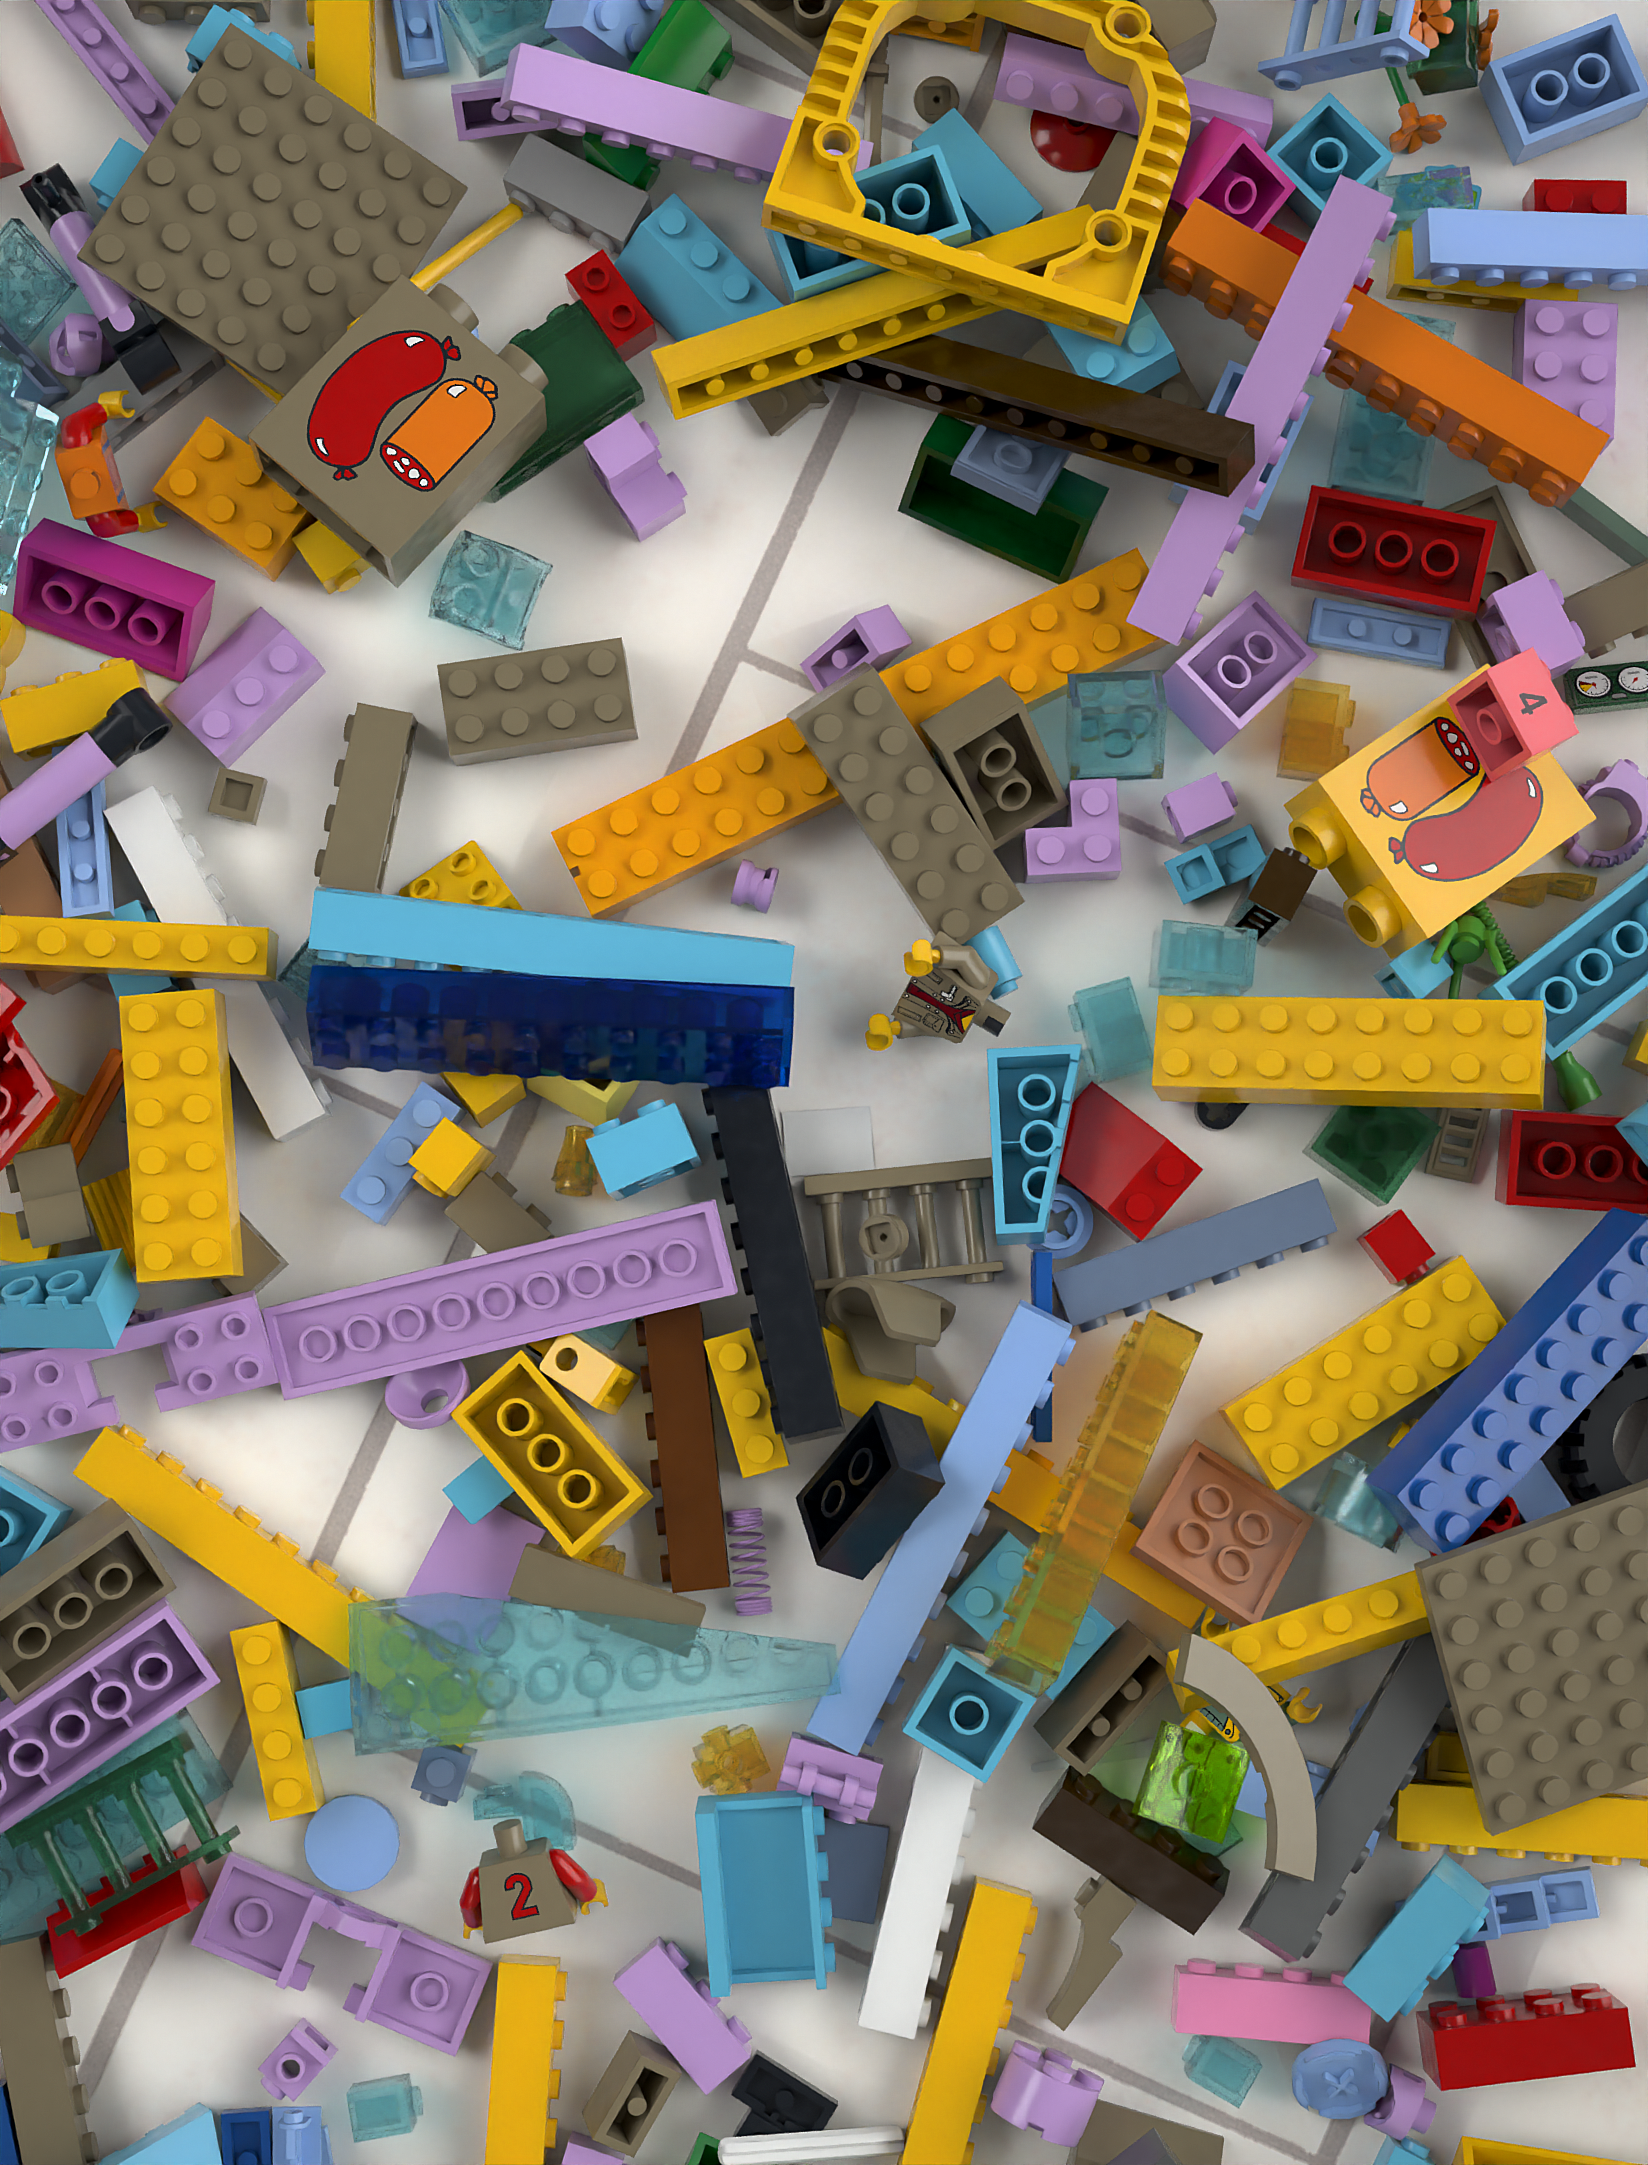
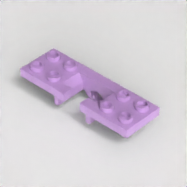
[0,1290,279,1453]
[191,1851,494,2057]

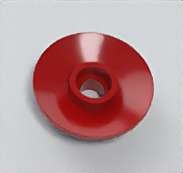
[1030,109,1118,173]

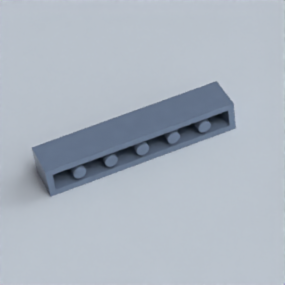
[1052,1178,1338,1333]

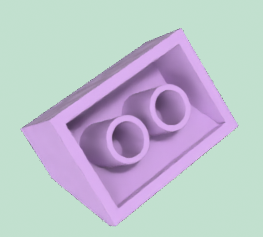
[162,606,326,768]

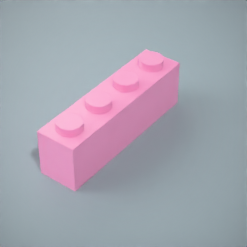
[1170,1958,1371,2045]

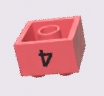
[1447,647,1579,783]

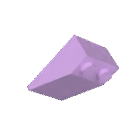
[1151,590,1318,755]

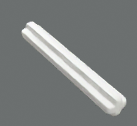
[718,2125,905,2165]

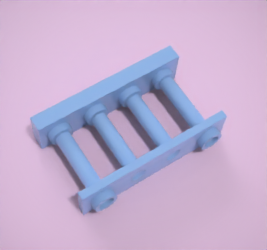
[1257,0,1430,91]

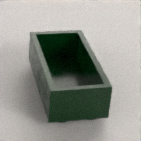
[897,413,1110,585]

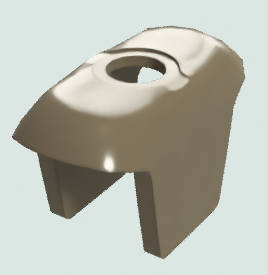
[825,1277,956,1385]

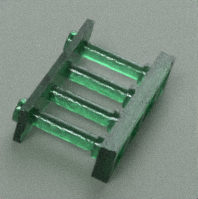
[4,1730,241,1937]

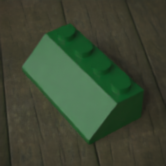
[582,0,735,192]

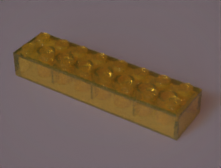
[983,1309,1203,1698]

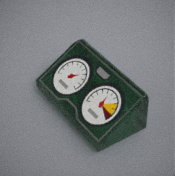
[1562,661,1648,716]

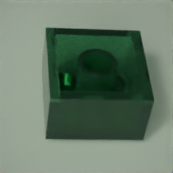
[1302,1105,1442,1207]

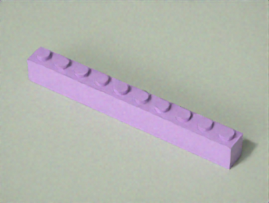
[1126,174,1397,646]

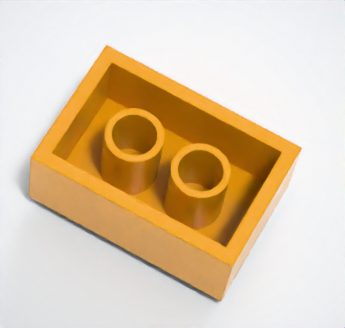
[152,416,318,582]

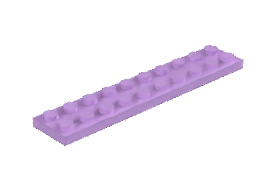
[261,1199,738,1401]

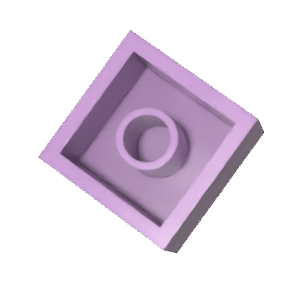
[1475,569,1585,680]

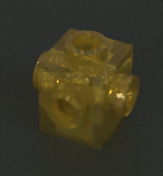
[691,1724,771,1796]

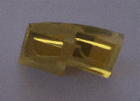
[1489,873,1598,909]

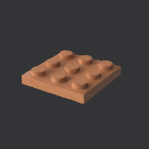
[1129,1439,1315,1628]

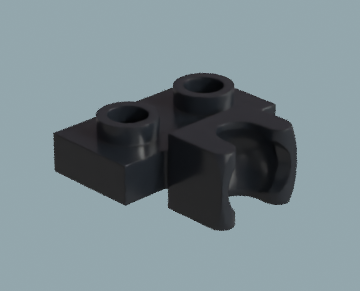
[731,2049,838,2137]

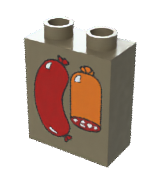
[247,274,549,588]

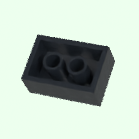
[795,1400,946,1581]

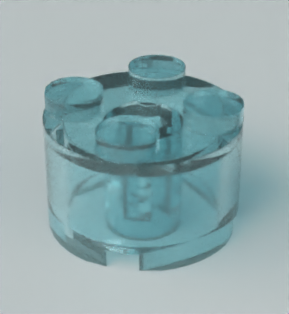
[1309,1452,1406,1554]

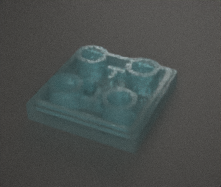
[0,218,79,346]

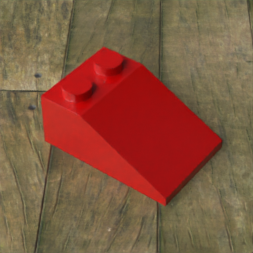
[1058,1081,1203,1243]

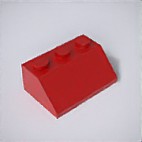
[46,1843,210,1979]

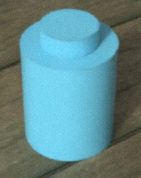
[962,925,1023,1000]

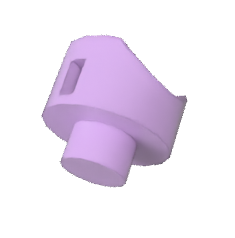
[49,313,115,377]
[1364,2063,1437,2141]

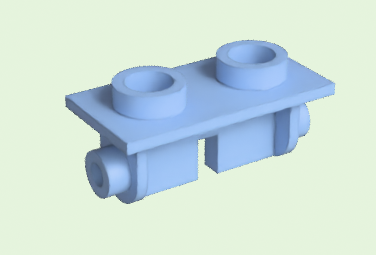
[273,2106,322,2165]

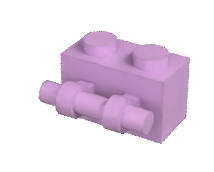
[776,1732,884,1824]

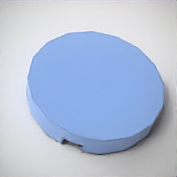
[304,1794,400,1892]
[1292,2039,1389,2119]

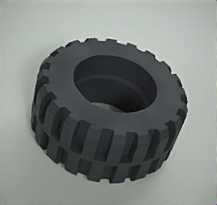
[1556,1353,1648,1502]

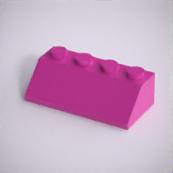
[13,517,216,683]

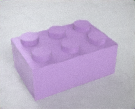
[1512,299,1618,455]

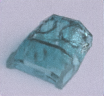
[428,530,554,651]

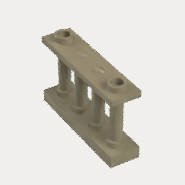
[804,1157,1004,1299]

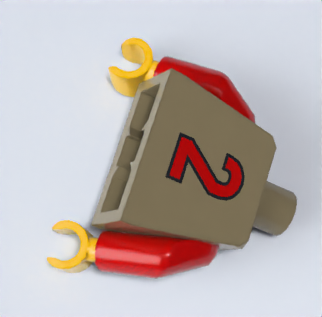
[459,1819,609,1944]

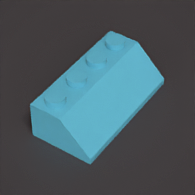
[614,193,784,401]

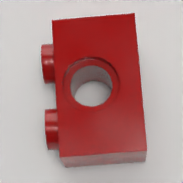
[564,249,658,365]

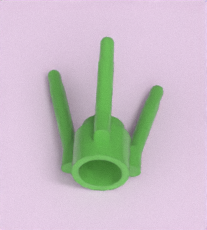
[1431,915,1507,999]

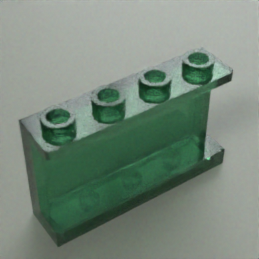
[488,299,645,503]

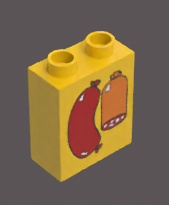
[1283,663,1596,959]

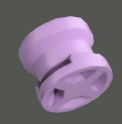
[731,859,779,914]

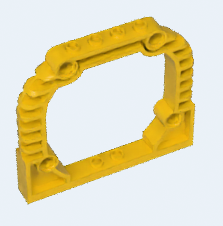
[760,0,1191,346]

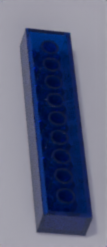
[306,965,795,1089]

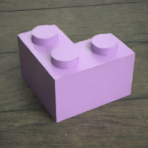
[583,412,688,542]
[1022,778,1122,884]

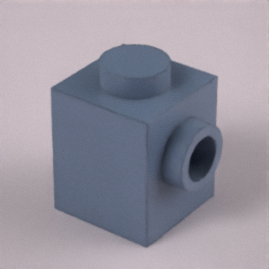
[411,1735,478,1806]

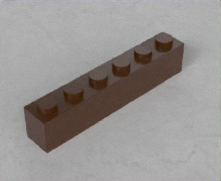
[635,1302,731,1593]

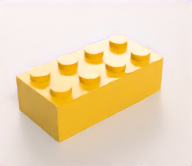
[450,1350,654,1560]

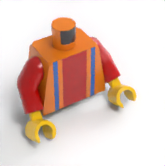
[54,390,168,538]

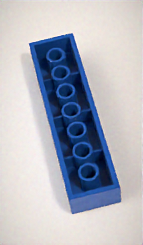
[1364,1207,1648,1555]

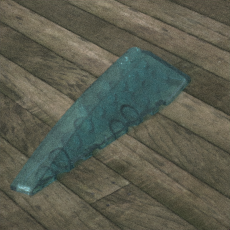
[348,1592,841,1756]

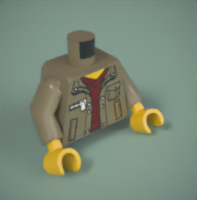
[865,930,1011,1051]

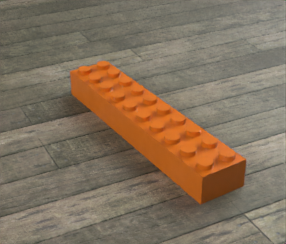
[1158,197,1610,509]

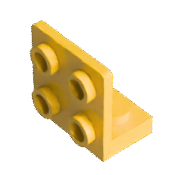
[399,840,523,978]

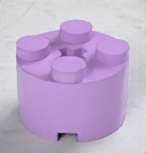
[990,2040,1104,2147]

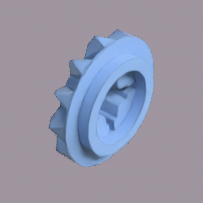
[1026,1184,1093,1259]

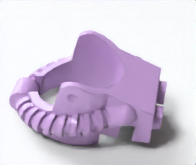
[1562,759,1648,868]

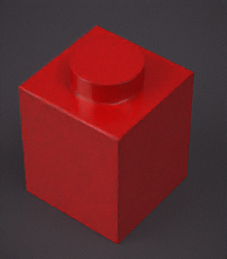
[1356,1209,1436,1285]

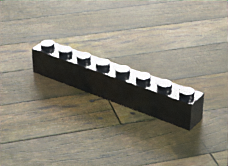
[701,1060,846,1445]

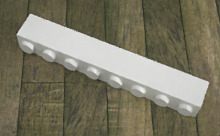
[103,785,333,1143]
[857,1642,1009,2040]

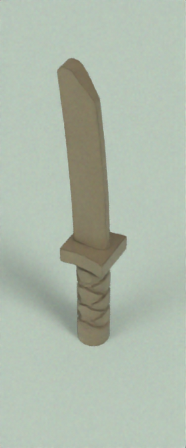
[863,31,890,168]

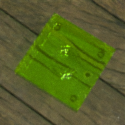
[1132,1720,1250,1845]

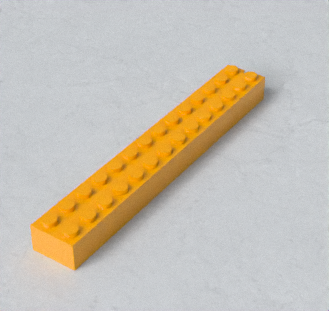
[551,548,1170,920]

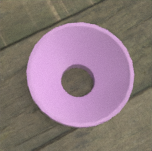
[385,1359,471,1430]

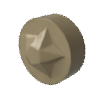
[913,76,960,124]
[859,1213,909,1262]

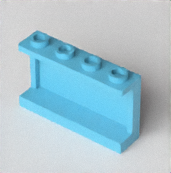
[695,1790,836,1998]

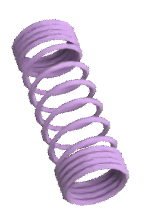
[725,1508,773,1616]

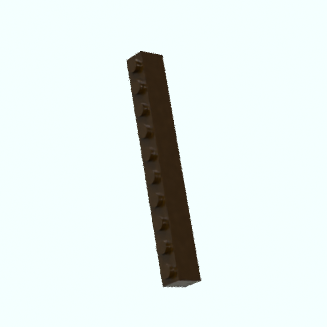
[817,334,1255,498]

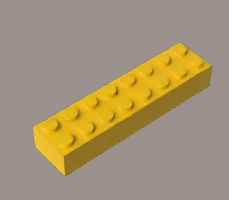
[1152,995,1547,1110]

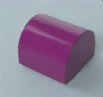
[1451,1941,1497,1998]

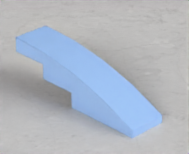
[1395,1866,1600,1944]

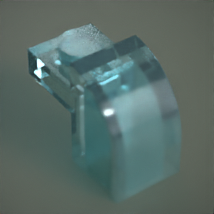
[473,1771,577,1851]

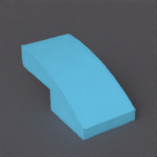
[1164,824,1267,905]

